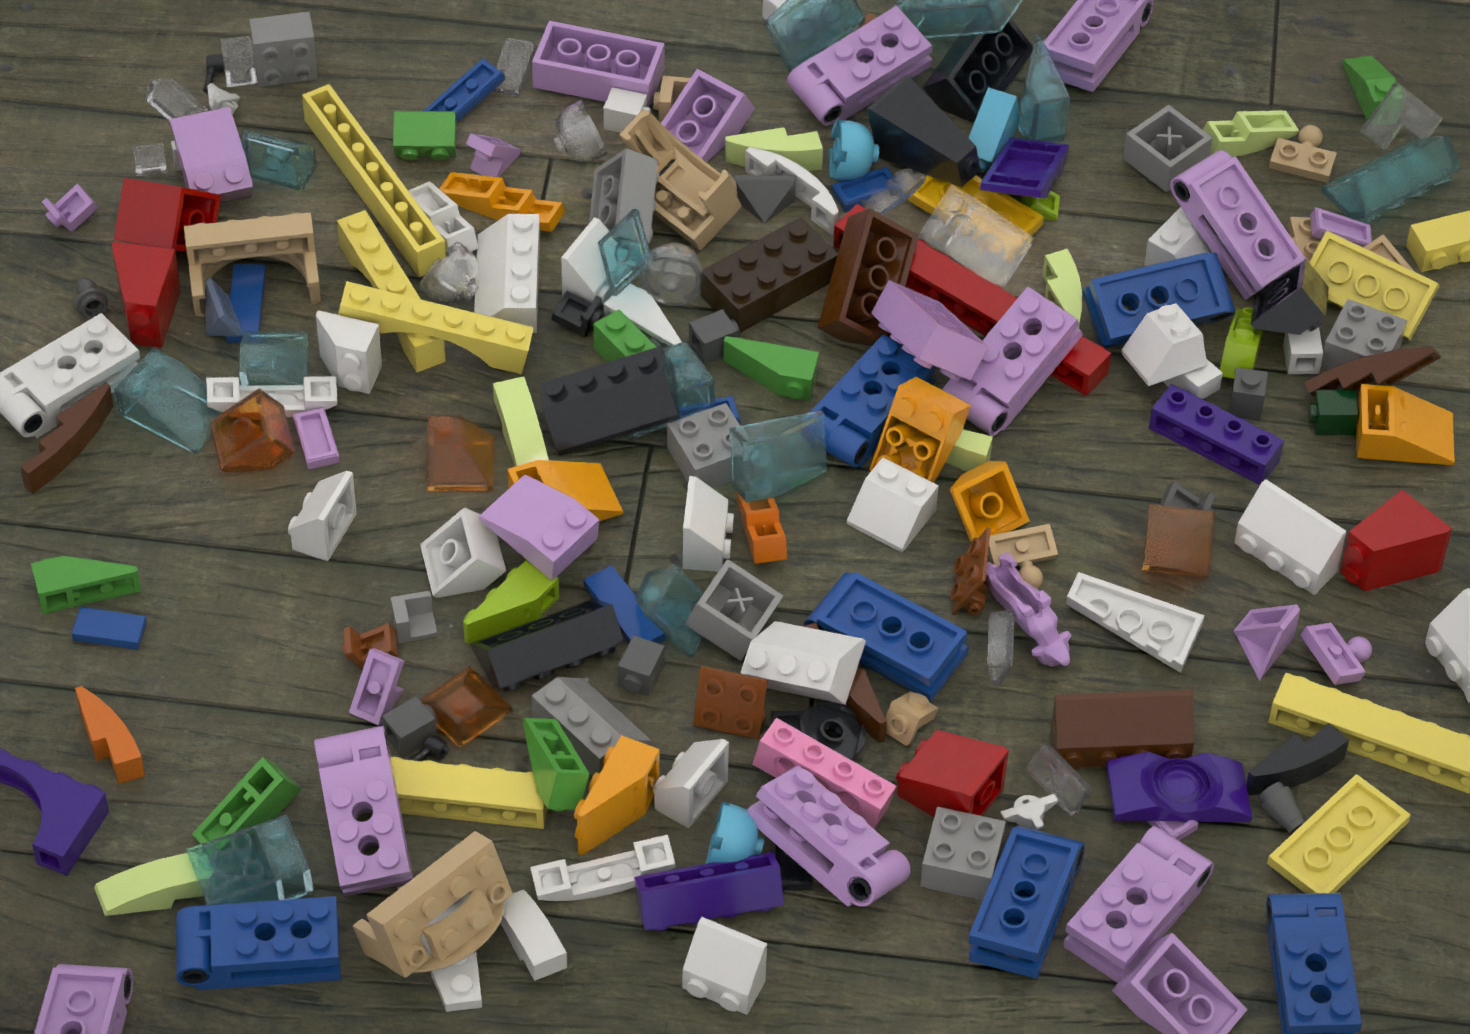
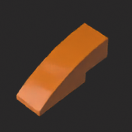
[735,482,787,564]
[75,686,145,784]

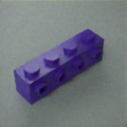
[1149,384,1284,485]
[634,852,784,931]

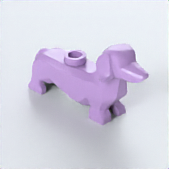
[986,552,1071,667]

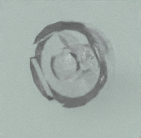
[552,100,608,163]
[419,242,480,305]
[640,242,703,306]

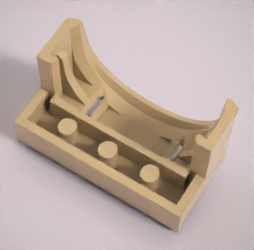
[619,110,742,251]
[184,212,321,317]
[352,831,513,978]

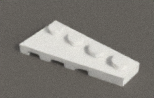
[1066,572,1204,673]
[397,886,482,1012]

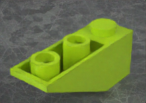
[1220,307,1264,379]
[463,559,559,644]

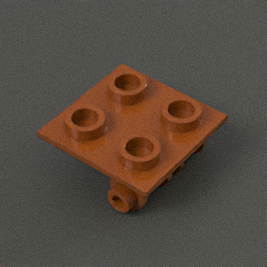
[950,527,991,615]
[693,666,768,740]

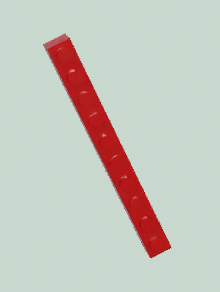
[833,204,1111,396]

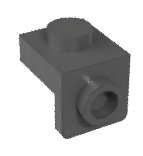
[1157,481,1215,532]

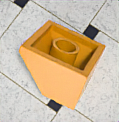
[950,461,1030,542]

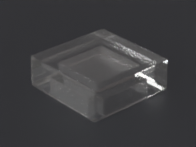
[133,143,167,176]

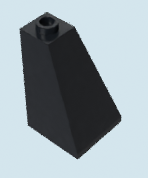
[867,75,981,187]

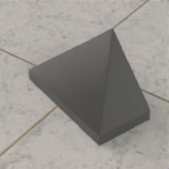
[734,175,796,223]

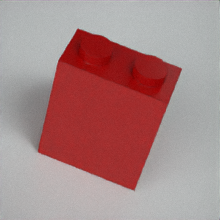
[114,178,221,252]
[112,241,181,348]
[1340,490,1452,592]
[896,730,1009,817]

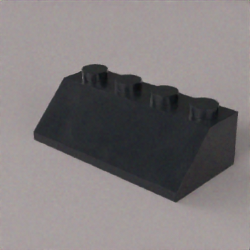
[923,4,1034,123]
[540,346,680,455]
[470,598,625,691]

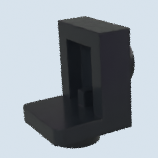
[551,291,604,337]

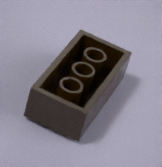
[700,217,838,333]

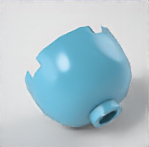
[828,120,879,181]
[706,802,765,864]

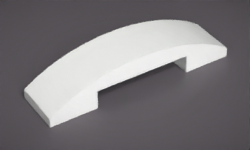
[745,147,838,236]
[206,376,337,418]
[530,834,676,901]

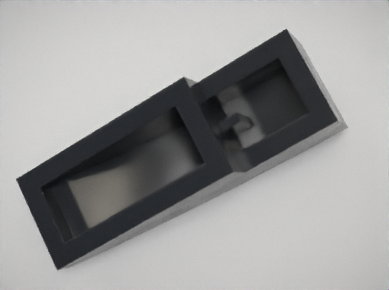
[1246,723,1349,796]

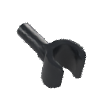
[203,54,224,93]
[407,735,449,761]

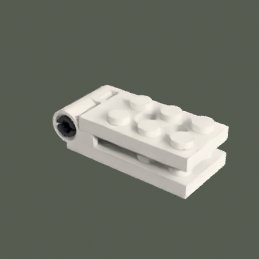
[0,313,143,438]

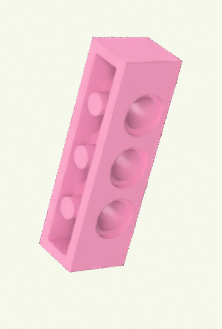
[752,718,897,829]

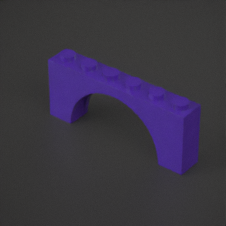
[0,748,109,876]

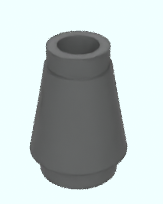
[1259,782,1306,835]

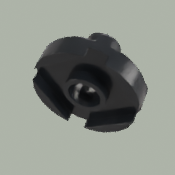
[797,701,866,761]

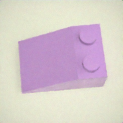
[661,69,755,163]
[169,107,253,202]
[479,475,599,581]
[1112,933,1248,1034]

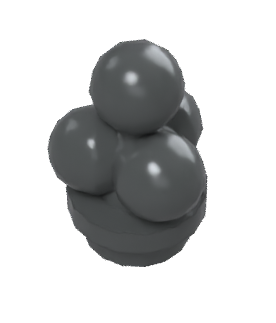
[72,278,108,319]

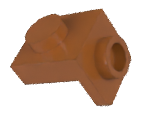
[342,623,398,670]

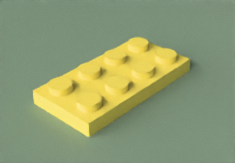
[1309,231,1439,341]
[1267,774,1411,893]

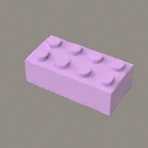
[532,21,665,108]
[871,280,988,380]

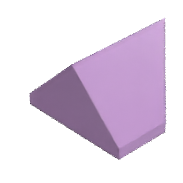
[1233,604,1301,681]

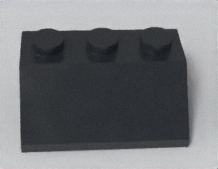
[1251,259,1329,335]

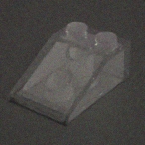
[918,184,1036,289]

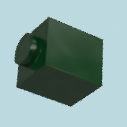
[1308,390,1358,435]

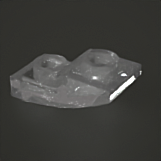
[221,36,257,87]
[861,168,926,214]

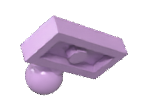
[1300,623,1372,685]

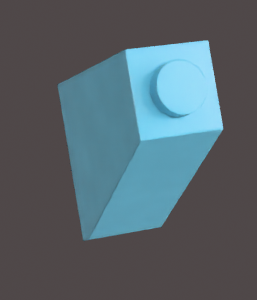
[969,88,1021,172]

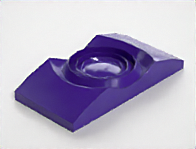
[980,137,1069,199]
[1106,752,1252,822]

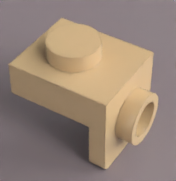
[653,76,690,123]
[885,691,939,746]

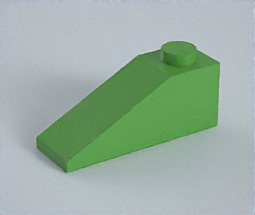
[1342,55,1403,127]
[723,336,819,401]
[31,556,141,614]
[523,718,589,812]
[192,757,302,858]

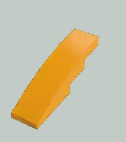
[439,172,566,232]

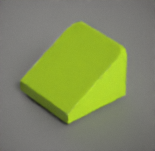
[1021,191,1060,221]

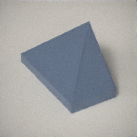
[205,277,243,336]

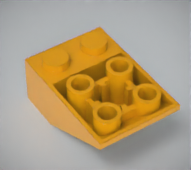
[869,377,971,483]
[1356,384,1455,465]
[507,460,623,521]
[574,735,660,855]

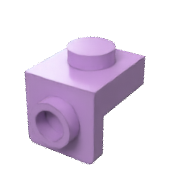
[42,183,99,232]

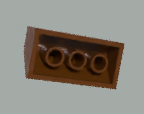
[817,208,919,346]
[1050,689,1194,769]

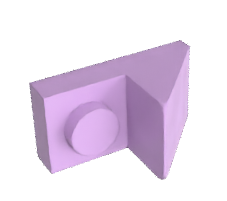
[466,133,521,177]
[349,648,404,725]

